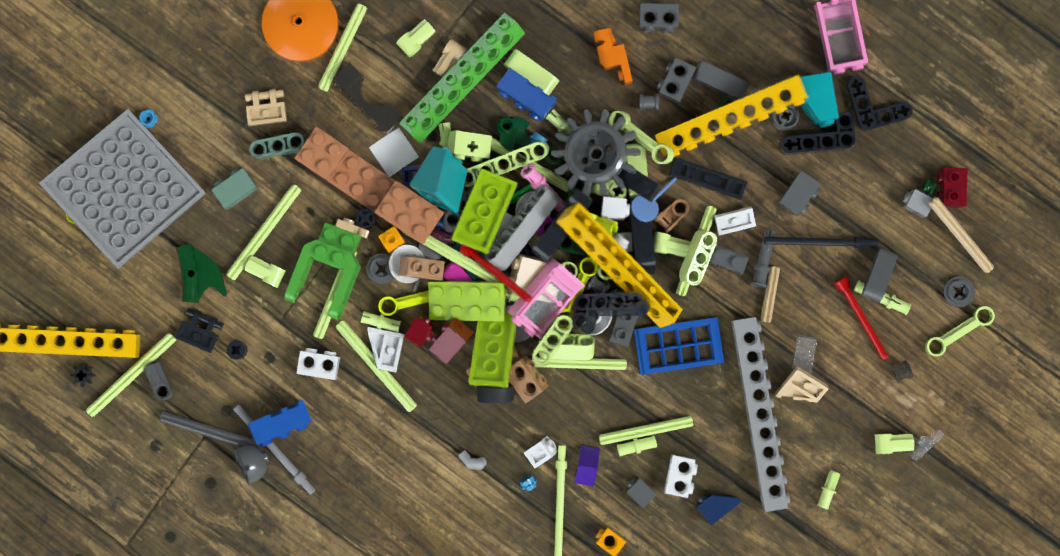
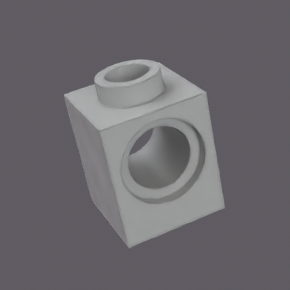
[903,189,933,218]

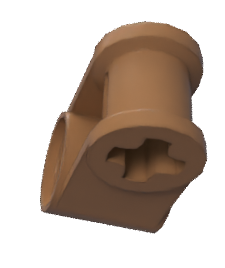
[653,199,689,234]

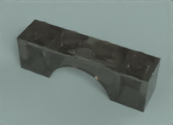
[333,62,403,135]

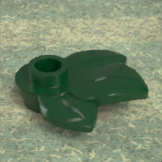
[496,117,530,152]

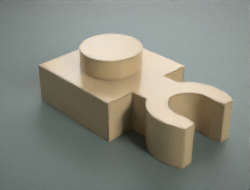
[336,218,370,239]

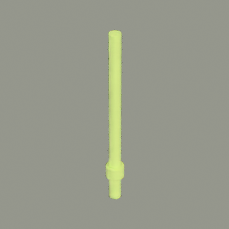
[554,445,567,556]

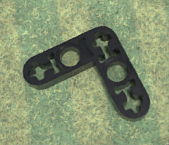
[847,76,913,131]

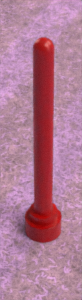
[459,245,532,303]
[833,276,888,360]

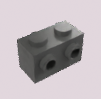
[777,171,820,217]

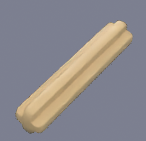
[760,266,780,323]

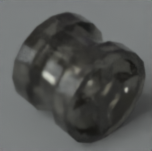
[891,360,913,383]

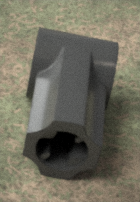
[144,362,174,400]

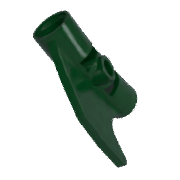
[176,244,227,303]

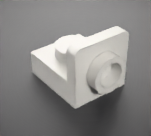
[524,436,558,468]

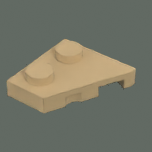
[775,366,829,403]

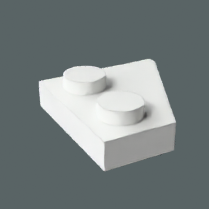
[367,327,404,373]

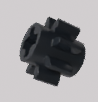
[70,363,96,387]

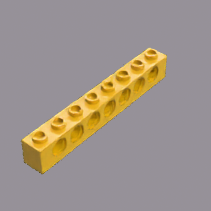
[655,75,809,157]
[557,203,683,328]
[0,324,140,358]

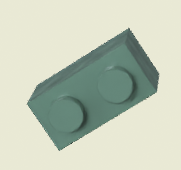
[212,168,259,210]

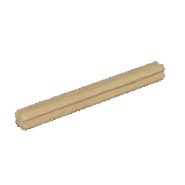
[929,197,994,273]

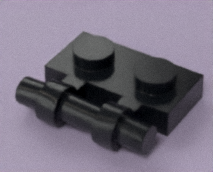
[175,308,224,353]

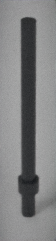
[764,237,878,249]

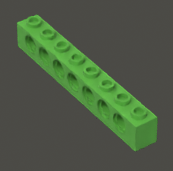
[399,12,525,143]

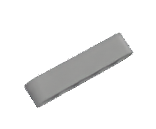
[486,184,559,271]

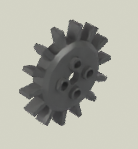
[551,109,641,197]

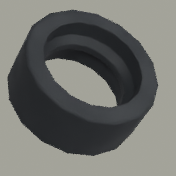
[477,384,514,404]

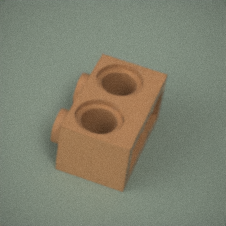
[398,257,445,281]
[509,356,549,404]

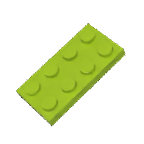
[451,169,518,254]
[428,281,506,322]
[469,311,517,388]

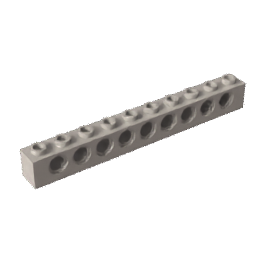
[731,317,790,512]

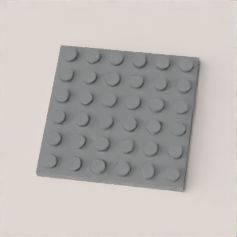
[39,109,206,269]

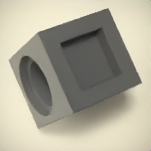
[626,478,656,508]

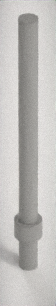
[233,405,316,495]

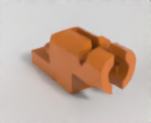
[593,28,633,85]

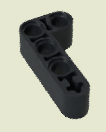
[779,112,856,155]
[531,189,593,263]
[628,199,656,275]
[572,293,650,335]

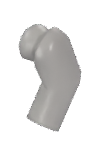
[458,450,487,470]

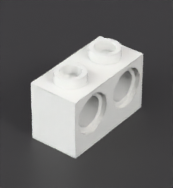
[601,197,630,221]
[297,348,340,380]
[664,454,698,498]

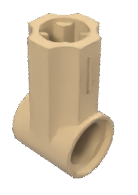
[433,39,468,77]

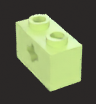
[448,131,492,163]

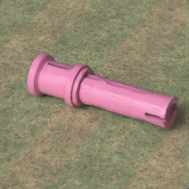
[520,163,566,212]

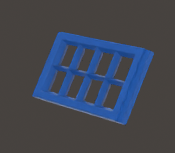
[634,317,724,375]

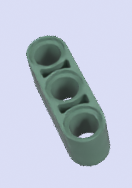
[249,133,306,160]

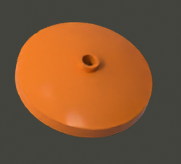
[262,0,339,62]

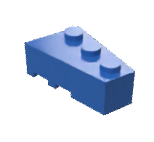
[496,68,557,122]
[248,400,312,447]

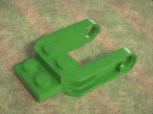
[285,223,362,320]

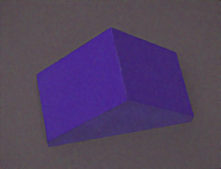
[574,445,600,486]

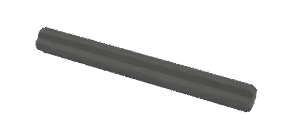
[160,412,253,447]

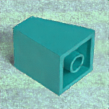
[800,72,839,128]
[409,146,467,213]

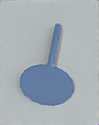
[631,178,677,222]

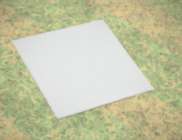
[369,127,419,177]

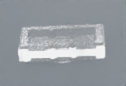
[791,335,817,374]
[908,429,944,461]

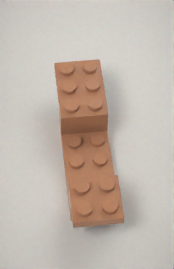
[294,127,444,245]

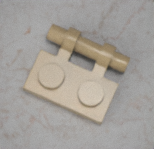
[245,89,287,126]

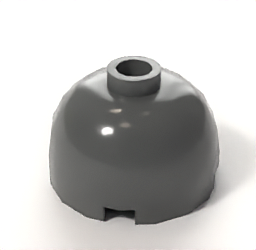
[234,445,269,484]

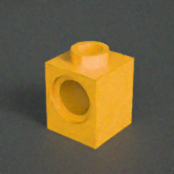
[378,226,406,254]
[595,527,626,556]

